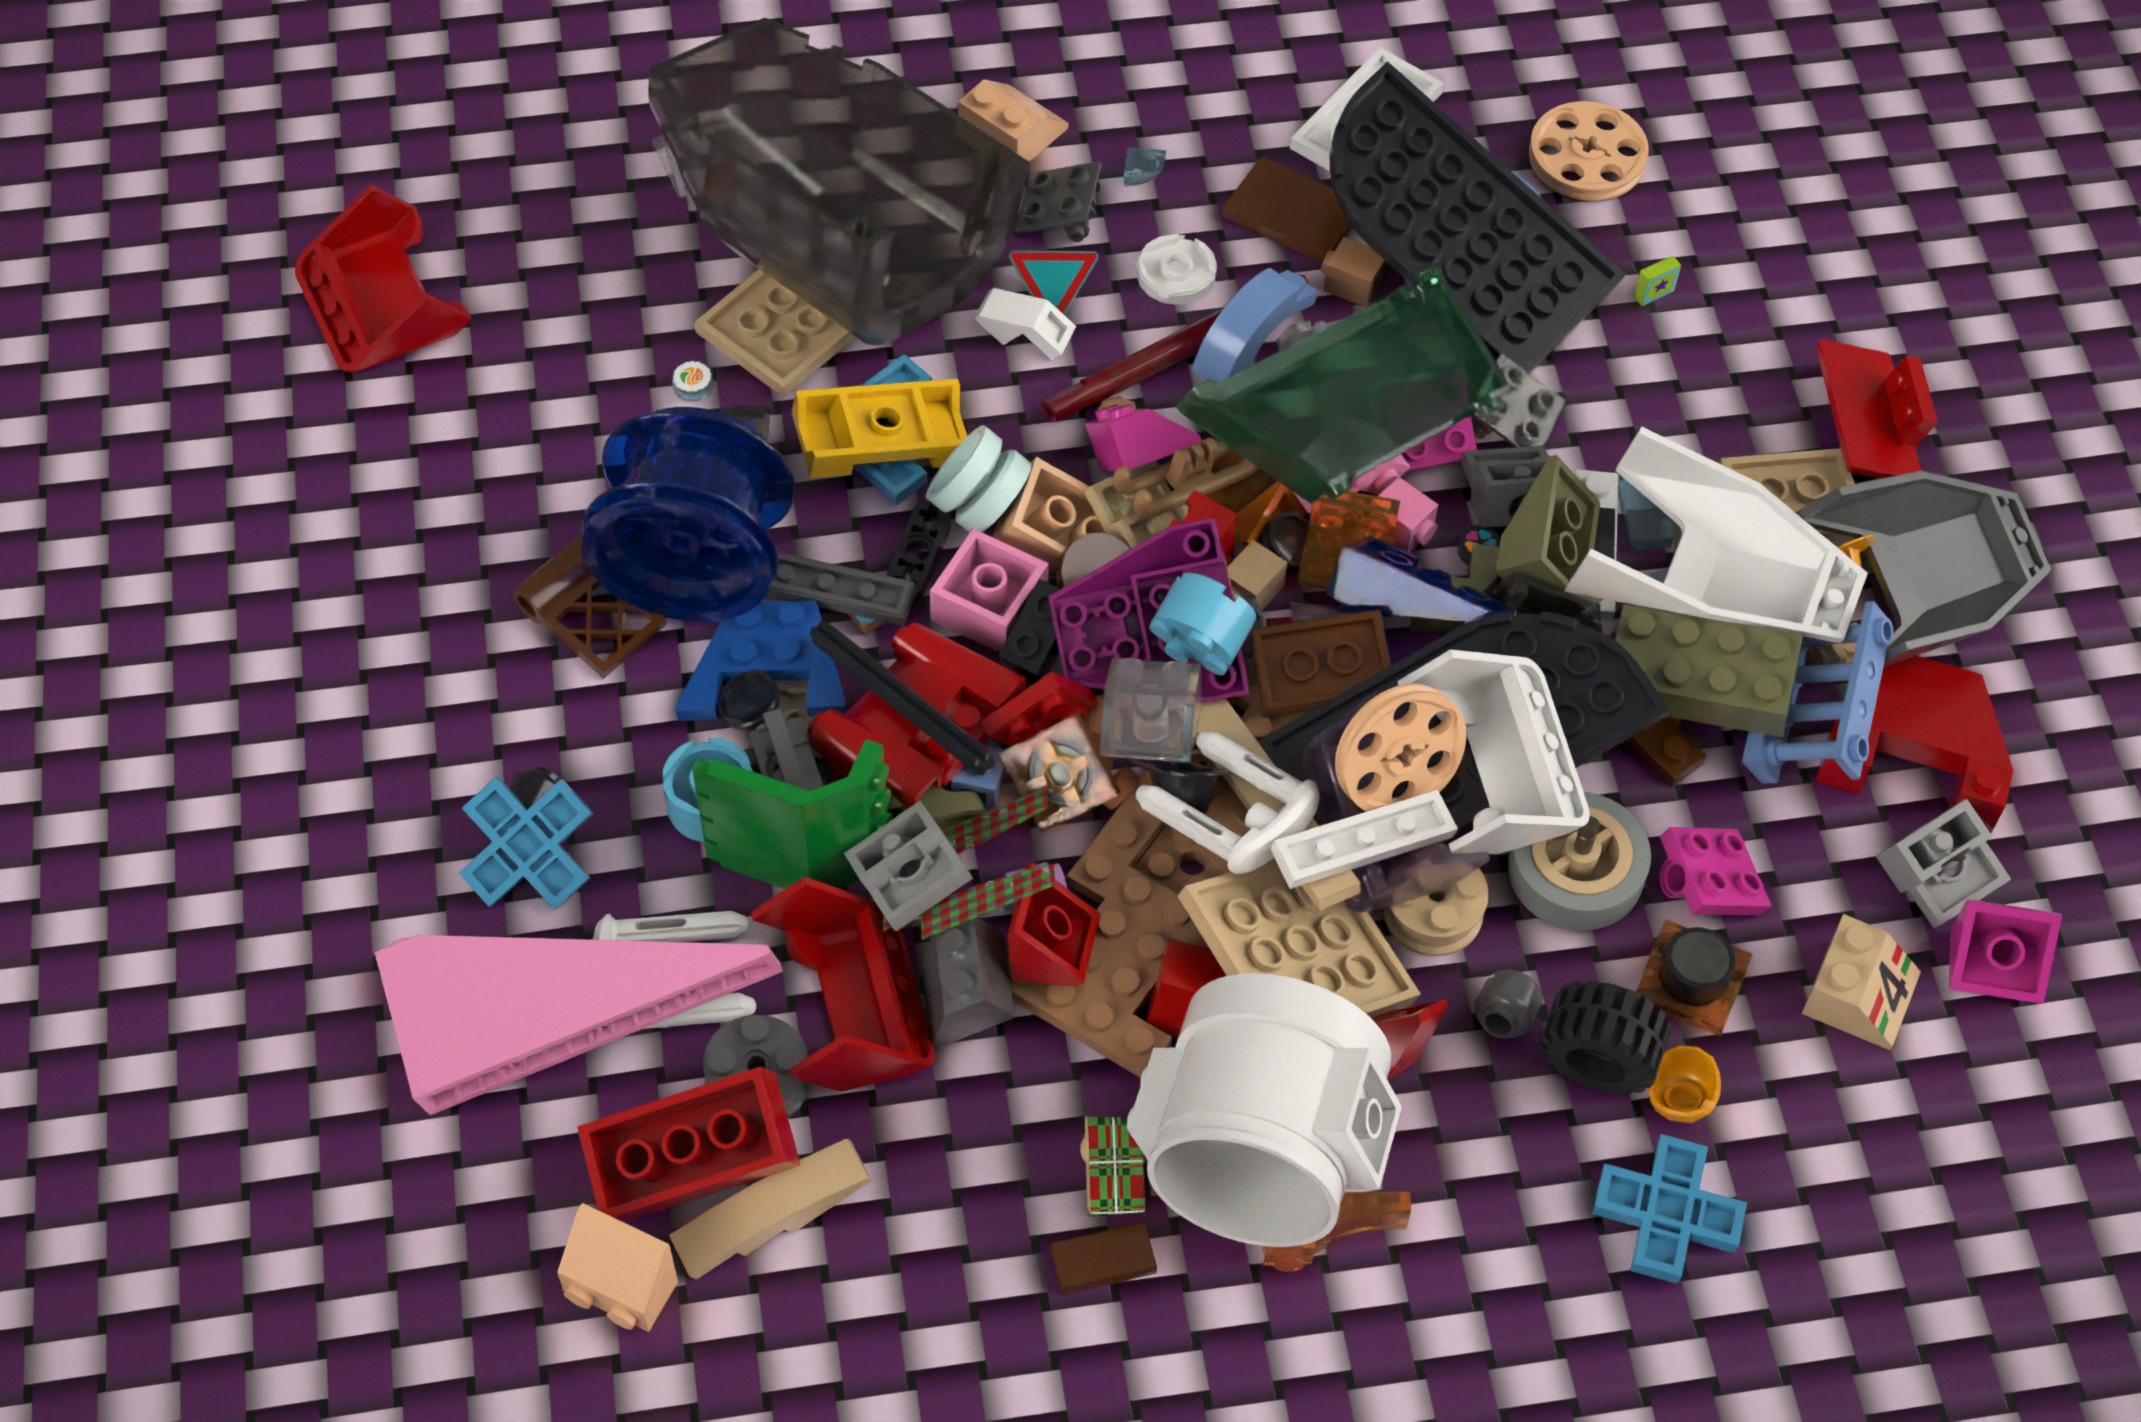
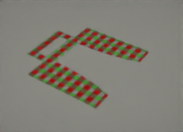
[883,787,1056,940]

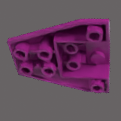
[1048,517,1250,702]

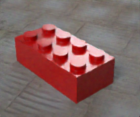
[577,1067,801,1223]

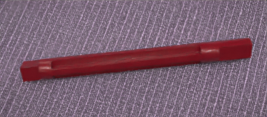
[1041,274,1309,422]

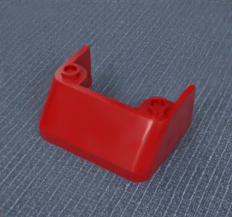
[751,876,935,1091]

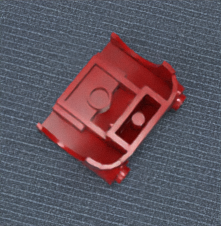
[807,622,1026,810]

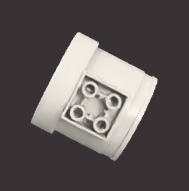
[1127,973,1402,1247]

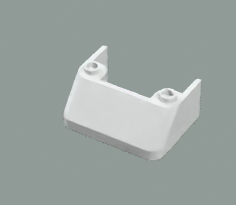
[1397,650,1590,854]

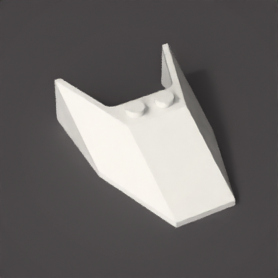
[1564,427,1868,643]

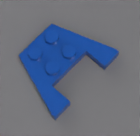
[675,600,848,721]

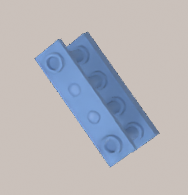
[1742,601,1893,784]

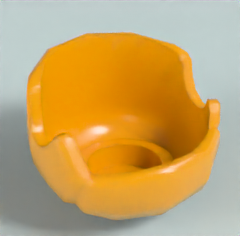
[1648,1045,1721,1123]

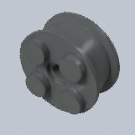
[703,1015,809,1119]

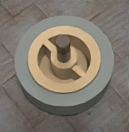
[1508,792,1651,931]

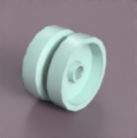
[926,425,1032,533]

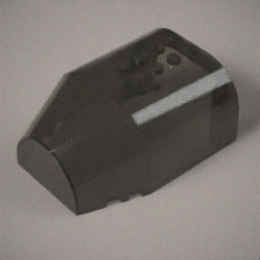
[648,17,1030,345]

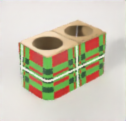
[1085,1116,1145,1217]

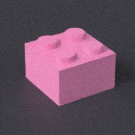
[930,529,1049,653]

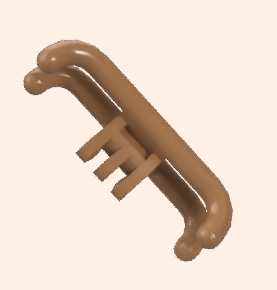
[1113,417,1270,518]

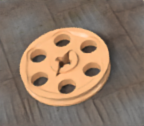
[1529,101,1649,201]
[1335,684,1466,812]

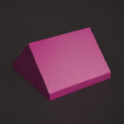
[1949,899,2062,1004]

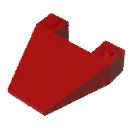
[1815,655,2014,834]

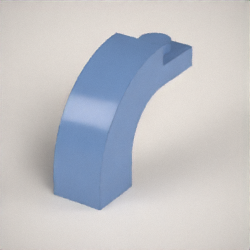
[1191,267,1319,392]

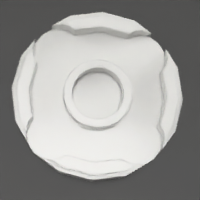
[1136,234,1217,305]

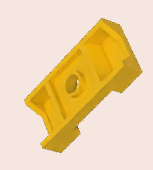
[792,378,967,478]

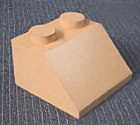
[958,79,1068,172]
[557,1203,678,1332]

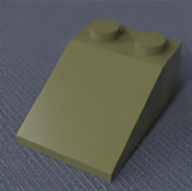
[1496,455,1600,614]

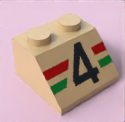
[1802,914,1921,1050]

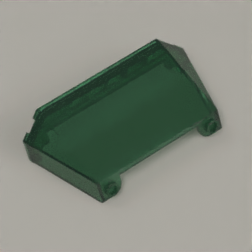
[1175,264,1511,504]

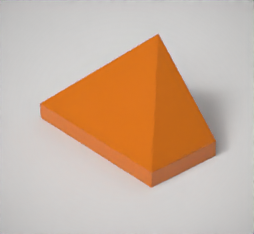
[1236,480,1307,547]

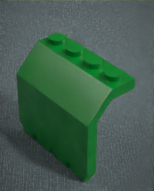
[692,739,892,889]

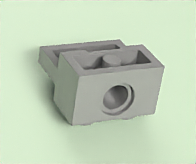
[1876,799,2011,929]
[844,801,973,932]

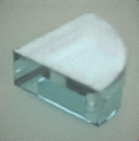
[1124,147,1166,186]

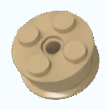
[1383,846,1488,956]

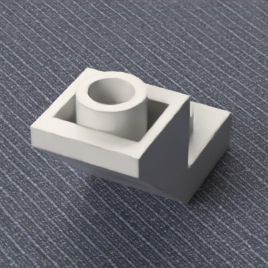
[974,288,1076,360]

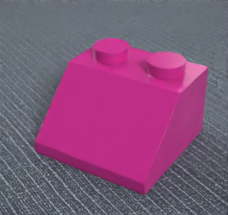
[1085,404,1201,471]

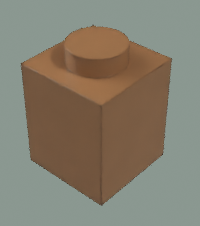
[1321,237,1386,308]

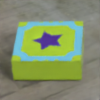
[1634,256,1681,306]

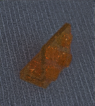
[1298,486,1400,599]

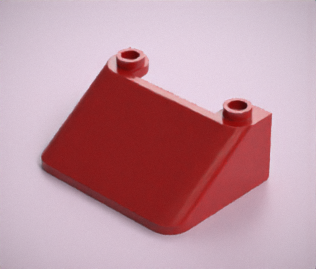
[295,185,472,373]

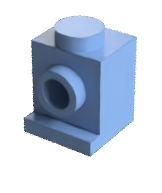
[951,739,1008,812]

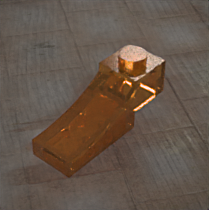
[1262,1192,1411,1272]

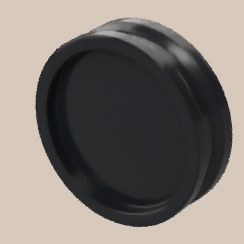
[1261,512,1320,574]
[717,670,780,730]

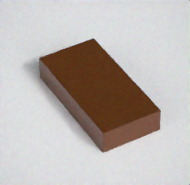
[1050,1222,1157,1296]

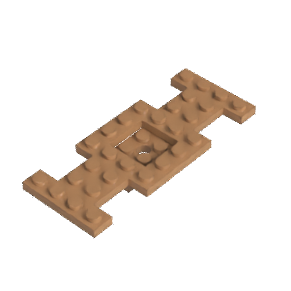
[1007,657,1311,1078]

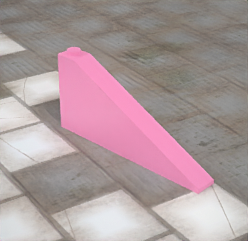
[375,935,783,1115]

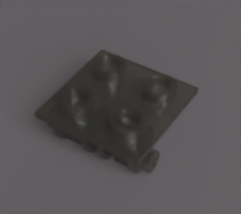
[1470,353,1566,447]

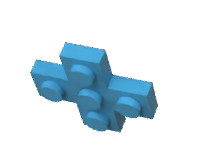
[459,777,594,910]
[1592,1134,1747,1284]

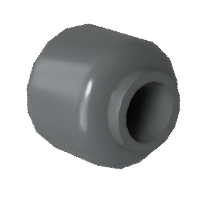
[1474,969,1542,1038]

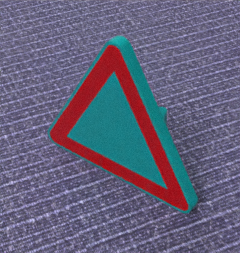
[1009,251,1098,315]

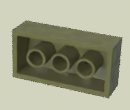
[1615,604,1803,738]

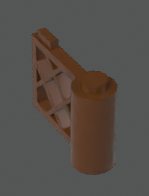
[512,537,667,679]

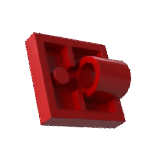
[981,671,1100,754]

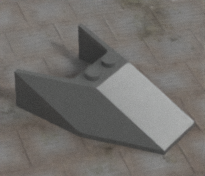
[1795,471,2051,667]

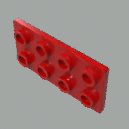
[1816,339,1938,478]

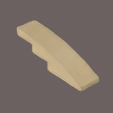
[669,1139,872,1279]

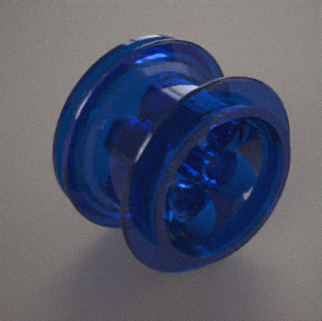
[581,407,795,622]

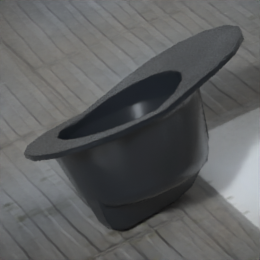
[1127,752,1228,815]

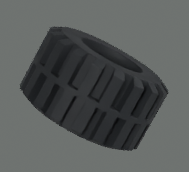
[1539,981,1671,1094]

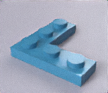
[853,354,932,506]

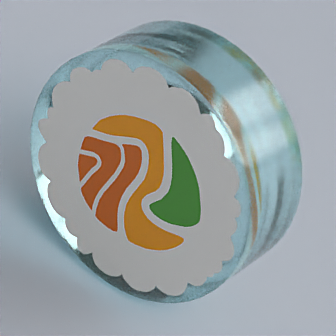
[671,360,714,402]

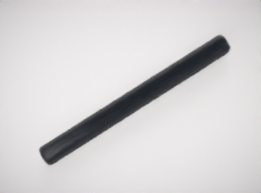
[810,621,995,775]

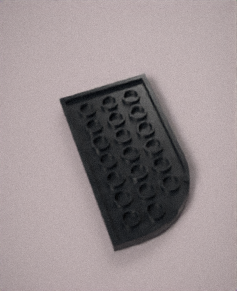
[1329,61,1626,383]
[1259,611,1669,889]

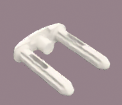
[1135,731,1320,874]
[593,911,756,1029]

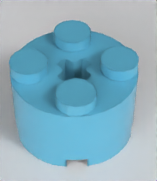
[1149,573,1256,675]
[663,738,753,842]

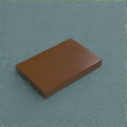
[1222,157,1353,263]
[1248,609,1391,717]

